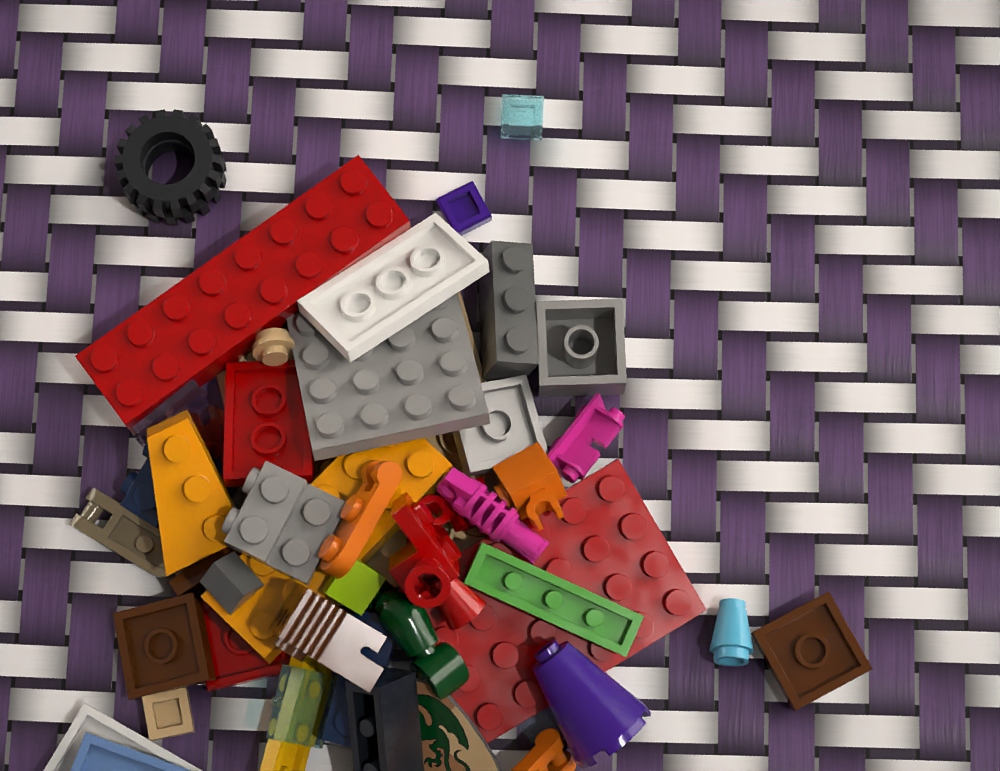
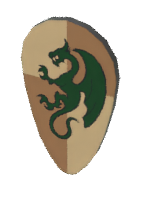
[416,678,501,771]

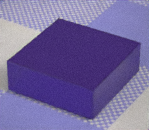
[436,181,492,236]

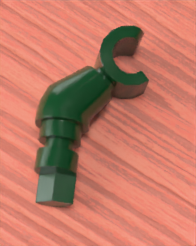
[368,580,470,700]

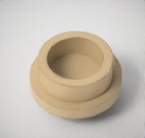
[252,328,295,366]

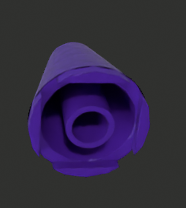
[532,640,651,769]

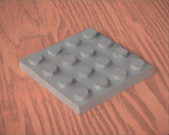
[286,293,490,461]

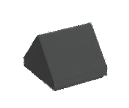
[200,551,264,616]

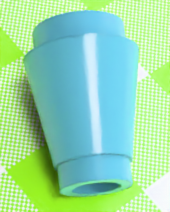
[709,598,754,666]

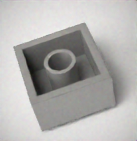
[536,299,627,397]

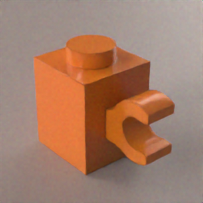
[492,442,567,531]

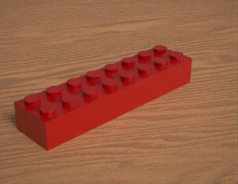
[75,155,411,436]

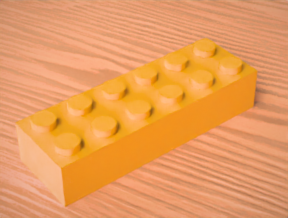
[200,438,453,664]

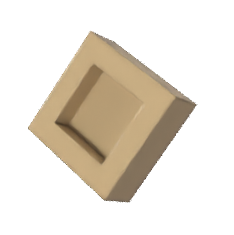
[142,687,196,741]

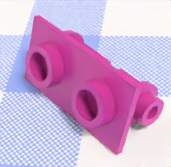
[547,393,625,483]

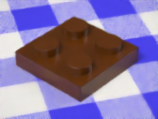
[751,591,873,712]
[113,592,216,700]

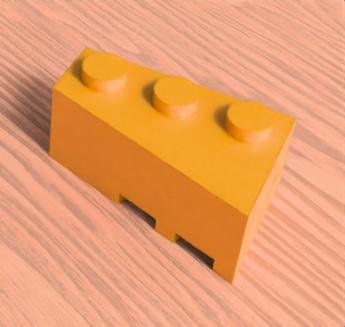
[147,410,236,576]

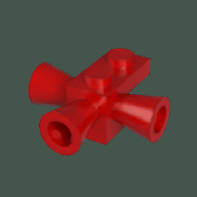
[388,492,486,630]

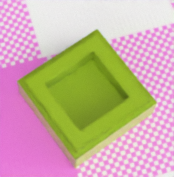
[322,559,386,616]

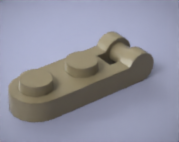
[69,488,176,579]

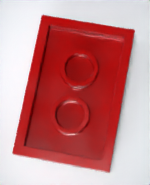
[223,359,314,487]

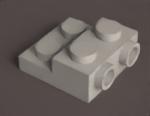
[221,461,346,586]

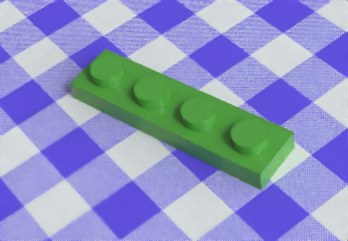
[463,542,644,657]

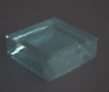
[500,94,544,140]

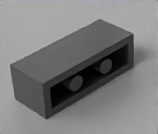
[478,240,539,380]

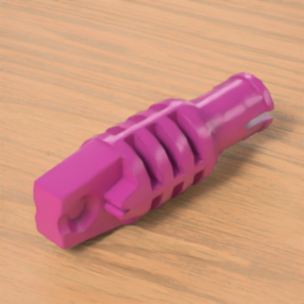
[436,468,549,565]

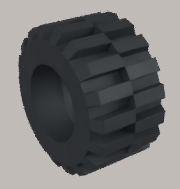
[114,109,227,225]

